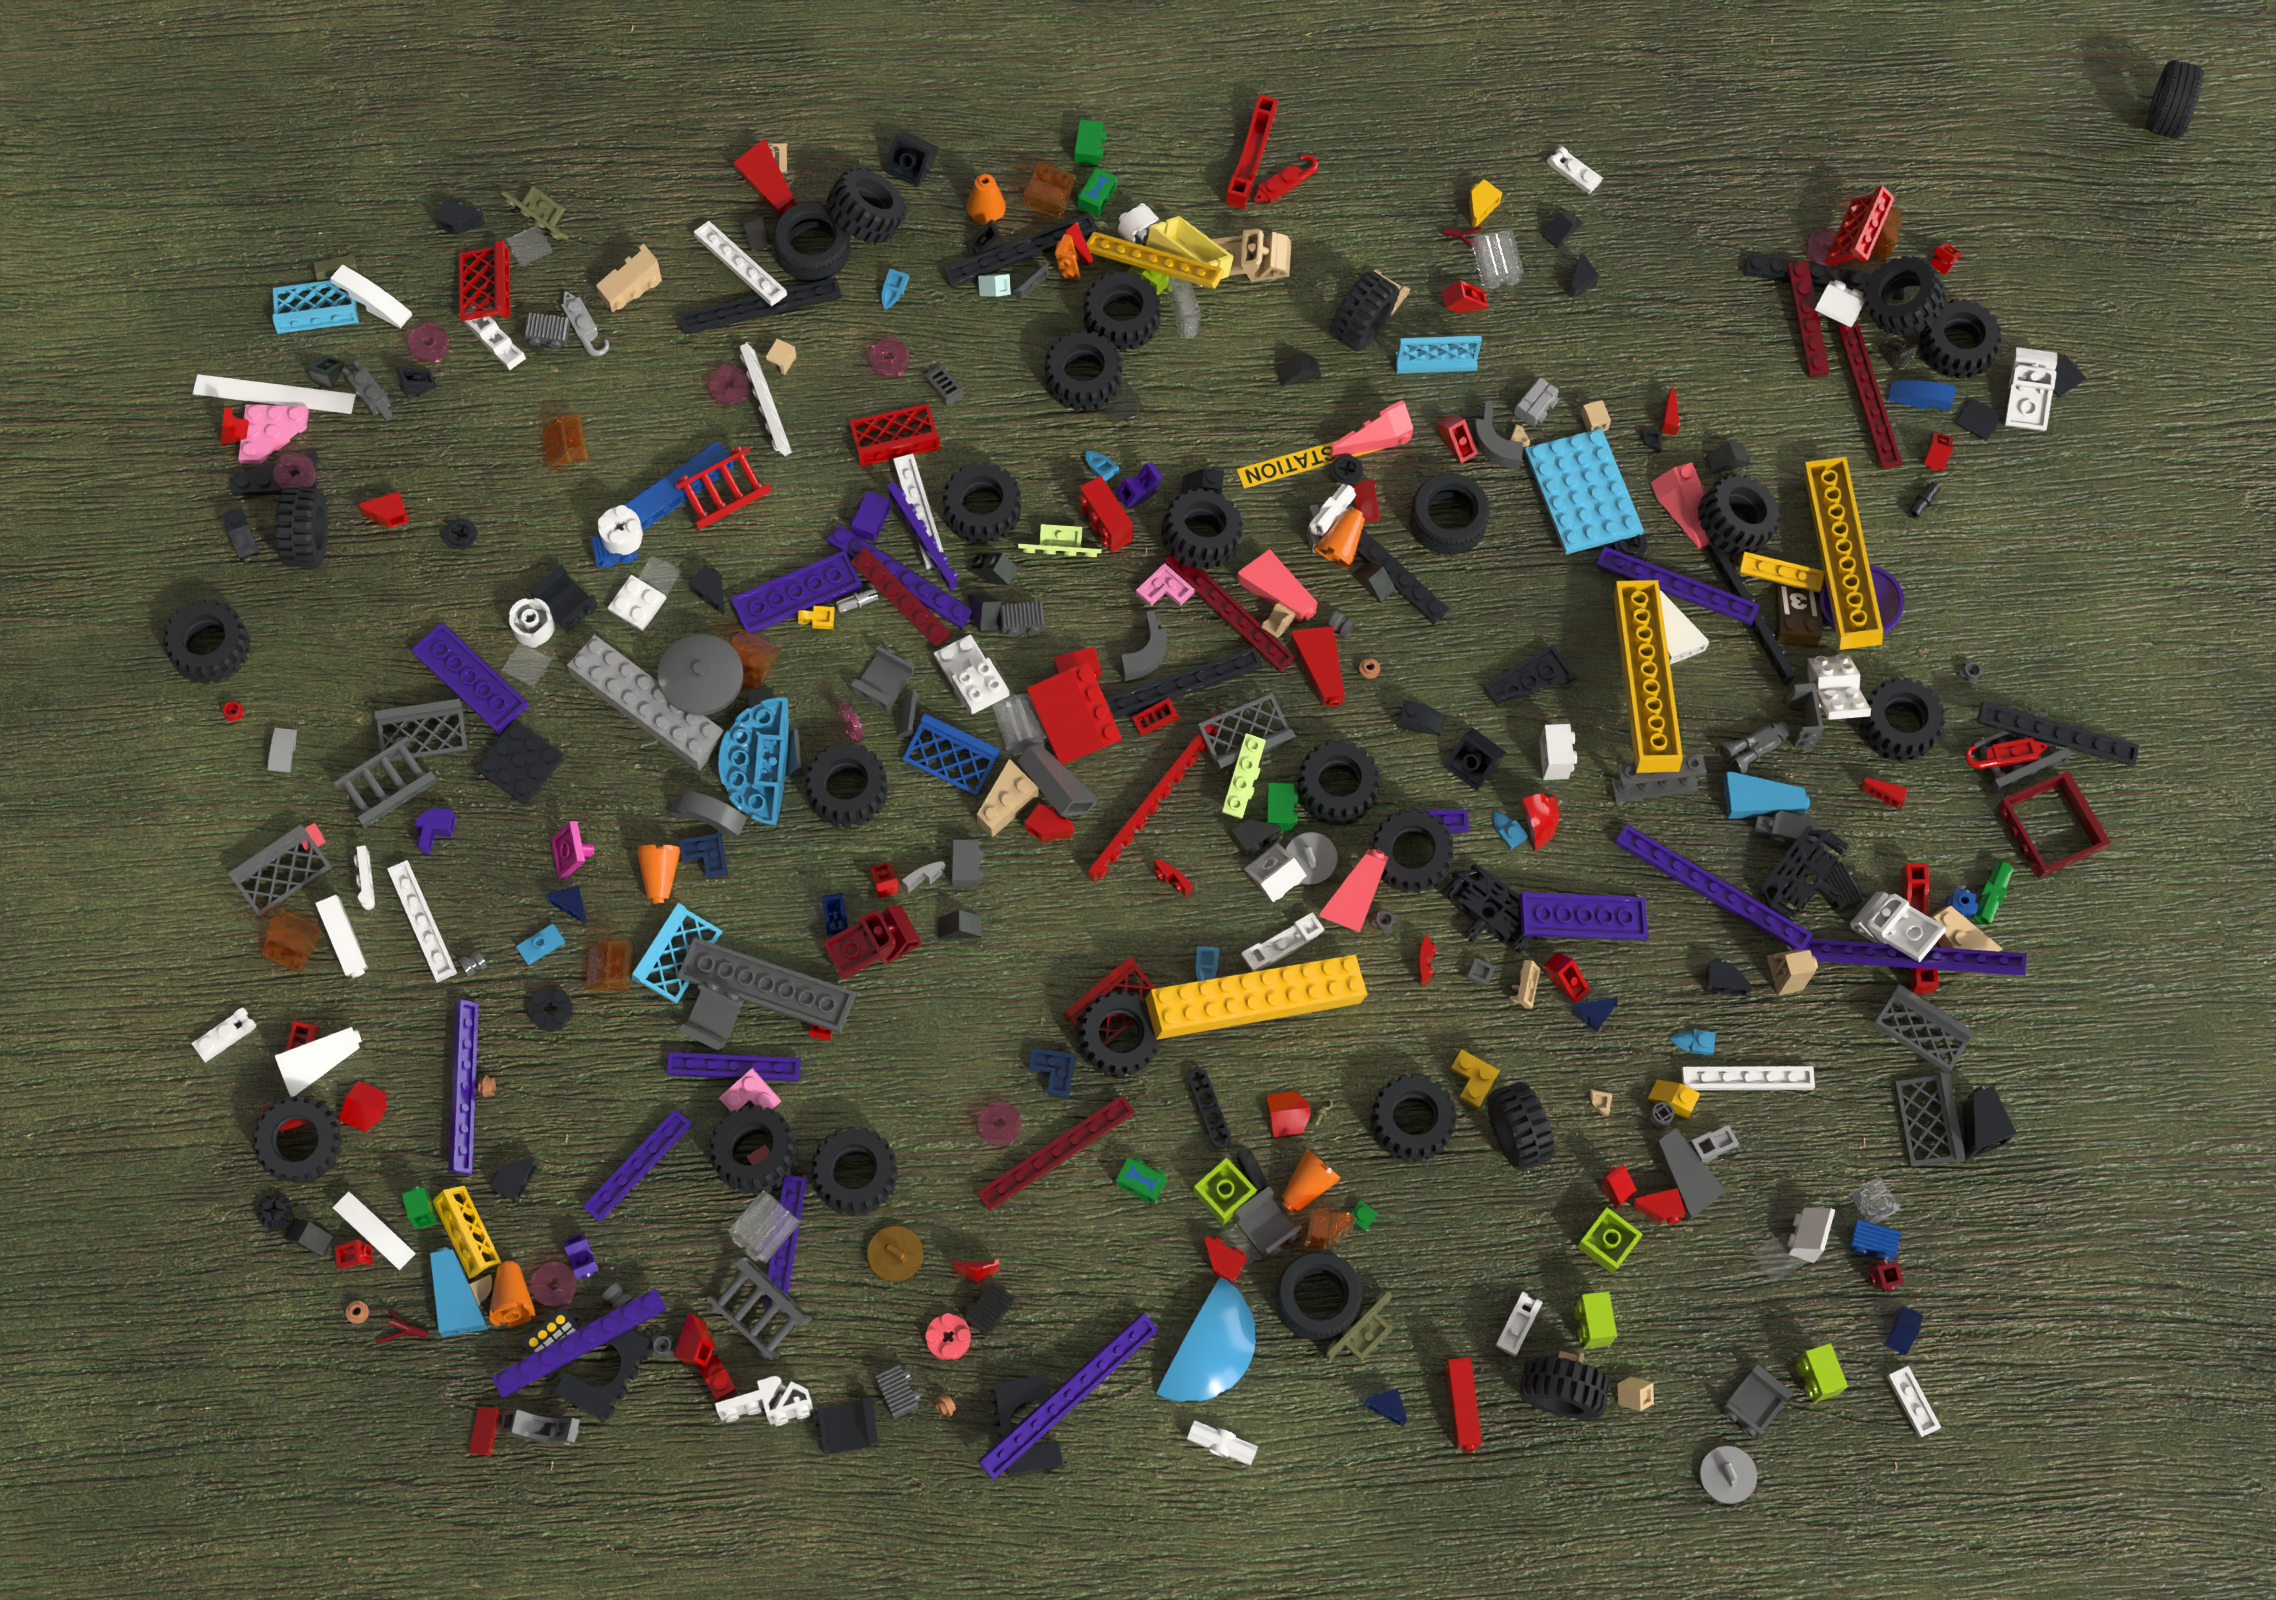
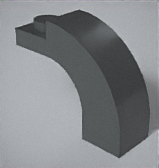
[1473,402,1523,469]
[1121,610,1167,682]
[669,791,747,836]
[499,1410,580,1446]

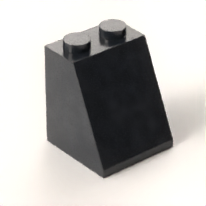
[1963,1085,2017,1160]

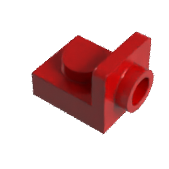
[335,1240,373,1270]

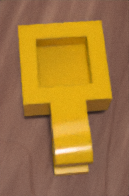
[798,606,834,630]

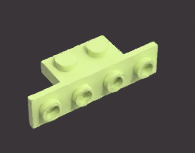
[1018,524,1102,557]
[1222,733,1266,819]

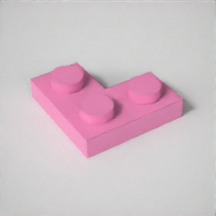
[1136,563,1195,606]
[719,1068,782,1111]

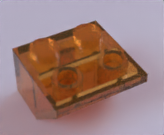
[1024,161,1076,219]
[1872,207,1903,263]
[542,413,589,467]
[730,630,780,689]
[261,911,321,974]
[586,941,633,991]
[1305,1207,1356,1249]

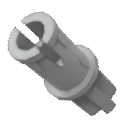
[836,588,878,613]

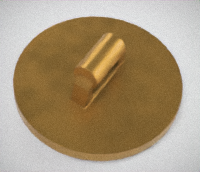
[867,1226,923,1282]

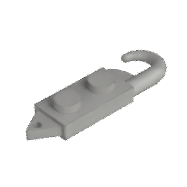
[561,291,609,357]

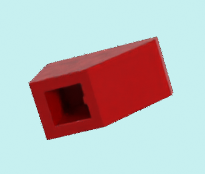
[359,492,409,528]
[1024,803,1074,842]
[1599,1164,1637,1209]
[1205,1236,1247,1284]
[673,1313,714,1367]

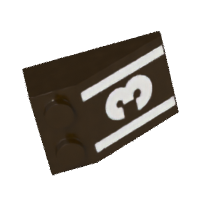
[1775,585,1822,646]

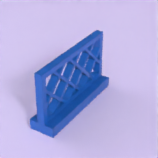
[902,713,1001,797]

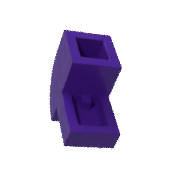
[1115,462,1163,507]
[415,808,456,855]
[563,1232,599,1279]

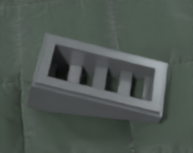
[925,365,964,407]

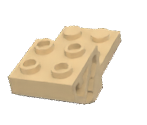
[1211,229,1291,282]

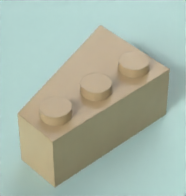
[596,243,662,312]
[977,759,1039,837]
[1929,906,2003,975]
[1766,950,1818,995]

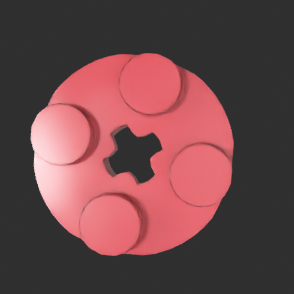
[926,1313,971,1360]

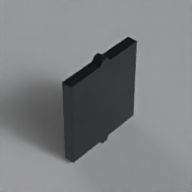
[2053,354,2086,398]
[1956,398,2002,442]

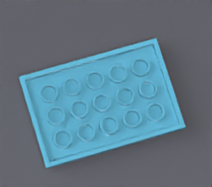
[1524,428,1644,555]

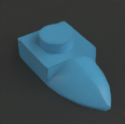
[882,268,910,310]
[1085,451,1120,481]
[1492,811,1528,850]
[1196,946,1219,981]
[1670,1029,1716,1056]

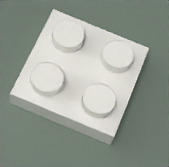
[608,575,666,631]

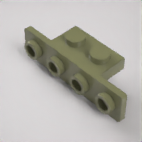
[500,186,569,240]
[1326,1291,1393,1362]

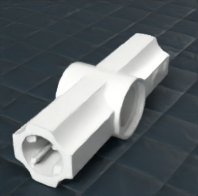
[1309,484,1356,536]
[1187,1420,1258,1466]

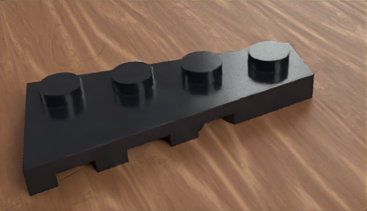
[233,451,318,496]
[1483,644,1576,704]

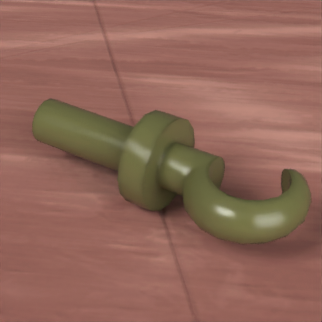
[1313,1098,1333,1128]

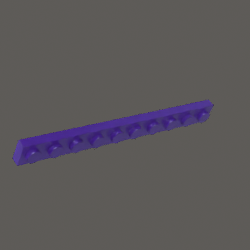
[1615,825,1813,950]
[1804,939,2027,976]
[977,1313,1158,1480]

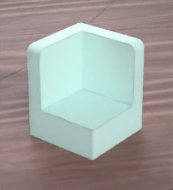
[978,274,1011,296]

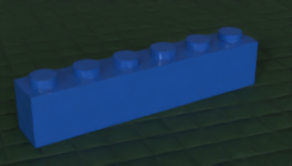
[622,441,734,531]

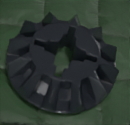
[1331,455,1363,486]
[444,519,477,551]
[1614,534,1647,558]
[256,1193,293,1230]

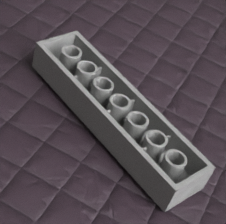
[567,635,725,771]

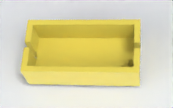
[1146,216,1234,287]

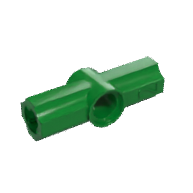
[1973,861,2014,925]

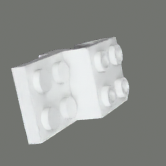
[2004,347,2057,432]
[934,634,1009,714]
[1807,654,1871,719]
[1850,892,1946,962]
[715,1376,814,1426]

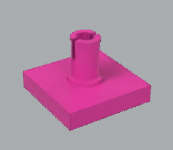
[551,821,594,878]

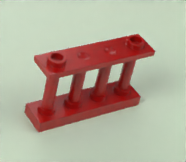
[673,446,772,530]

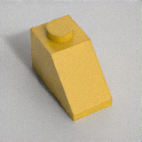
[1469,179,1502,227]
[1647,1080,1701,1119]

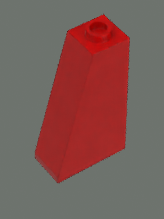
[733,139,796,217]
[1291,626,1345,707]
[1443,1357,1482,1452]

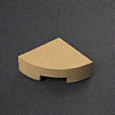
[1510,424,1530,450]
[1590,1089,1612,1116]
[469,1275,493,1306]

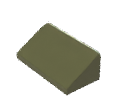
[314,254,358,281]

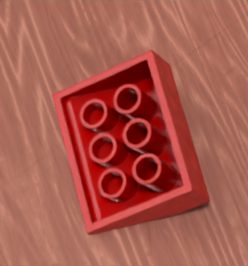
[1026,662,1122,765]

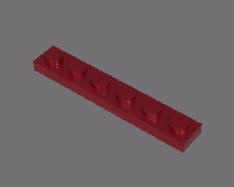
[1787,261,1830,377]
[851,547,952,648]

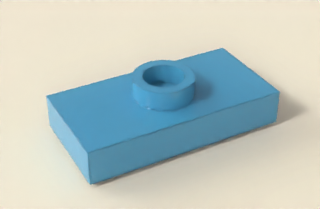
[516,924,565,966]

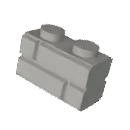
[1514,377,1559,427]

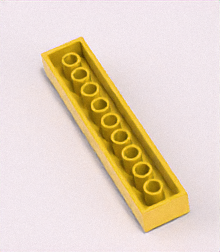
[1804,457,1883,650]
[1613,580,1683,773]
[1145,955,1367,1040]

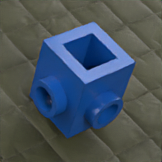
[1945,889,1978,920]

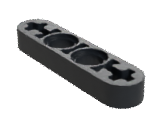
[1188,1068,1231,1150]

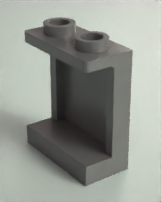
[1721,1364,1794,1438]

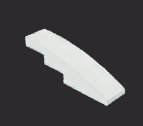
[331,264,412,329]
[458,305,526,370]
[332,1191,416,1270]

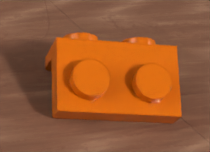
[1055,234,1081,280]

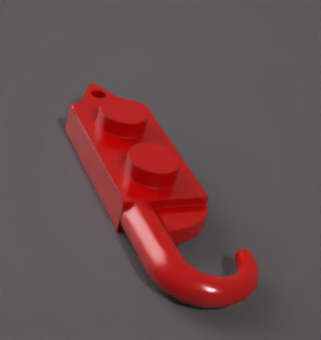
[1254,154,1318,203]
[1965,737,2048,769]

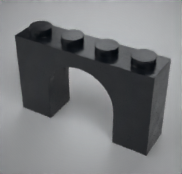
[554,1314,653,1423]
[991,1375,1063,1478]

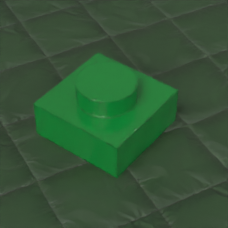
[1347,1200,1378,1232]

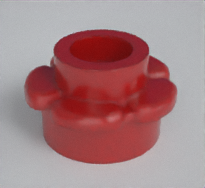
[222,701,244,722]

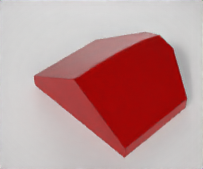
[338,1081,387,1132]
[1266,1091,1311,1138]
[954,1259,999,1284]

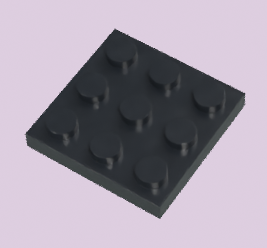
[474,720,565,806]

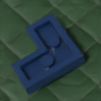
[678,833,728,879]
[1029,1048,1076,1098]

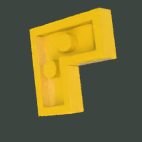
[1450,1049,1500,1109]

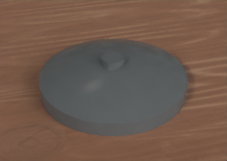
[658,634,744,715]

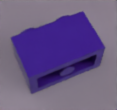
[849,491,891,543]

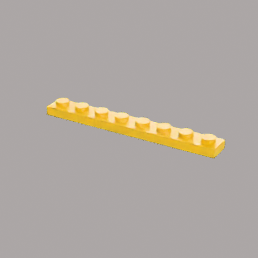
[1086,232,1224,289]

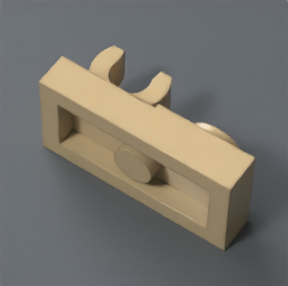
[1509,960,1541,1009]

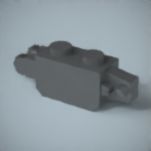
[342,360,393,422]
[1754,811,1827,848]

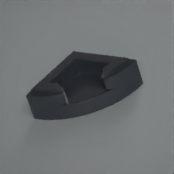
[1641,429,1662,452]

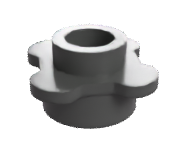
[1959,661,1984,684]
[1372,909,1397,934]
[652,1335,675,1359]

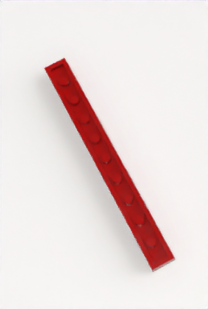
[1088,713,1221,883]

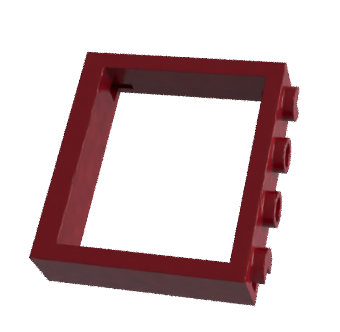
[1997,770,2111,879]

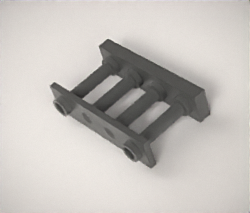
[1971,712,2072,794]
[334,736,437,828]
[1611,754,1706,803]
[706,1258,812,1360]

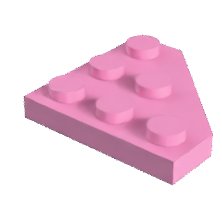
[238,404,309,464]

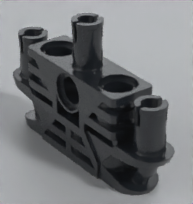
[1759,826,1849,922]
[1442,864,1537,953]

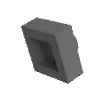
[1467,958,1495,988]

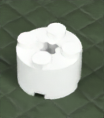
[1118,203,1162,247]
[598,505,643,555]
[509,598,555,648]

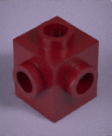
[1868,1258,1904,1292]

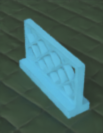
[273,280,359,334]
[1395,336,1482,373]
[632,903,722,1004]

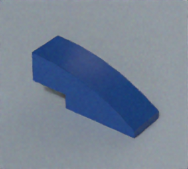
[1888,380,1956,411]

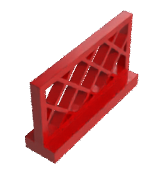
[1825,185,1895,265]
[459,240,511,321]
[849,403,940,467]
[1063,956,1156,1046]

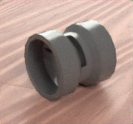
[1327,610,1356,639]
[458,949,488,978]
[1649,1102,1674,1129]
[601,1283,633,1311]

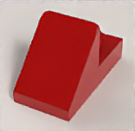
[1930,243,1963,274]
[221,407,249,444]
[869,862,899,898]

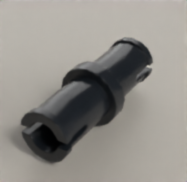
[1908,482,1940,519]

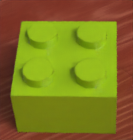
[1193,1158,1257,1225]
[1577,1207,1643,1274]
[1574,1291,1617,1348]
[1796,1343,1848,1403]

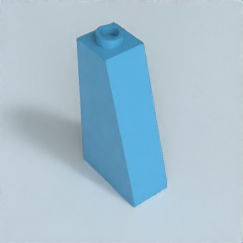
[1723,772,1810,819]
[430,1247,488,1337]

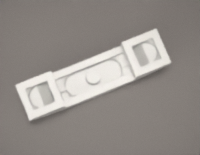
[1241,912,1325,972]

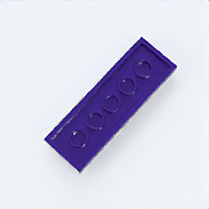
[730,550,862,636]
[411,623,529,734]
[1519,892,1648,941]

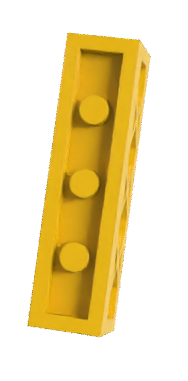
[1738,552,1825,593]
[433,1185,501,1279]

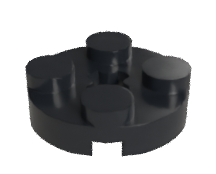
[528,988,573,1032]

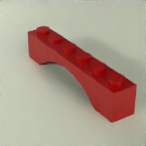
[1226,94,1278,210]
[1900,863,1939,994]

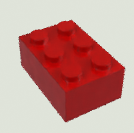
[1078,476,1133,553]

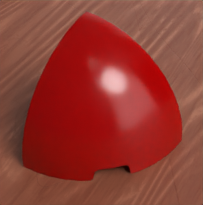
[1520,793,1559,851]

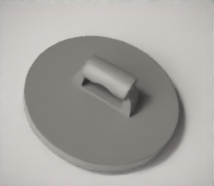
[1286,832,1338,885]
[1700,1446,1757,1504]

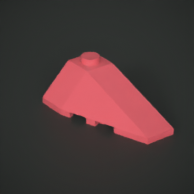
[1330,400,1413,457]
[1650,463,1711,549]

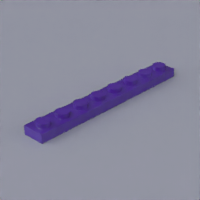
[827,525,973,630]
[1596,547,1760,625]
[448,999,479,1175]
[491,1288,667,1398]

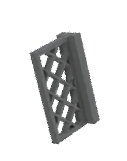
[1197,693,1296,773]
[375,699,468,762]
[228,824,332,917]
[1873,984,1974,1074]
[1895,1072,1965,1167]

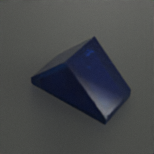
[546,886,587,924]
[821,893,848,936]
[1572,998,1618,1032]
[1885,1305,1923,1355]
[1363,1389,1407,1427]

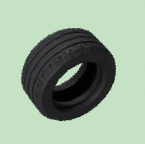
[2146,60,2204,139]
[773,202,851,282]
[1409,473,1490,555]
[1275,1251,1362,1341]

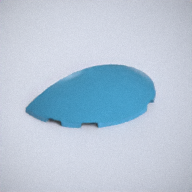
[718,698,789,825]
[1156,1277,1256,1402]

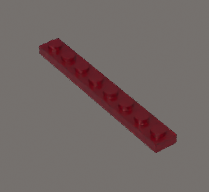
[1837,322,1902,470]
[1164,554,1295,673]
[977,1095,1135,1212]

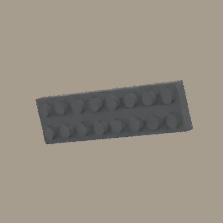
[677,938,856,1034]

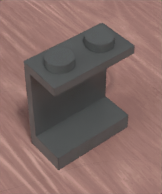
[851,646,914,713]
[1786,683,1824,749]
[679,981,744,1050]
[1232,1186,1302,1259]

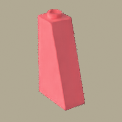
[1237,549,1317,622]
[1320,849,1388,932]

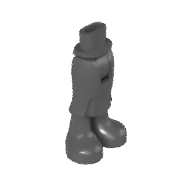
[1717,720,1791,775]

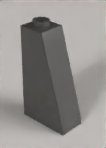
[1018,746,1099,816]
[1655,1128,1726,1221]

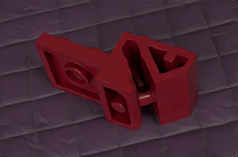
[822,905,923,980]

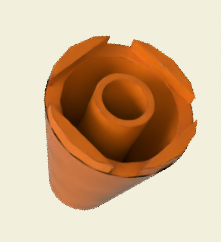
[966,174,1006,225]
[1314,508,1365,568]
[637,845,680,904]
[1281,1150,1340,1212]
[489,1261,535,1327]

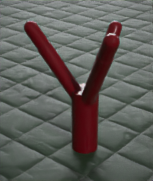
[1444,226,1483,256]
[376,1309,429,1344]

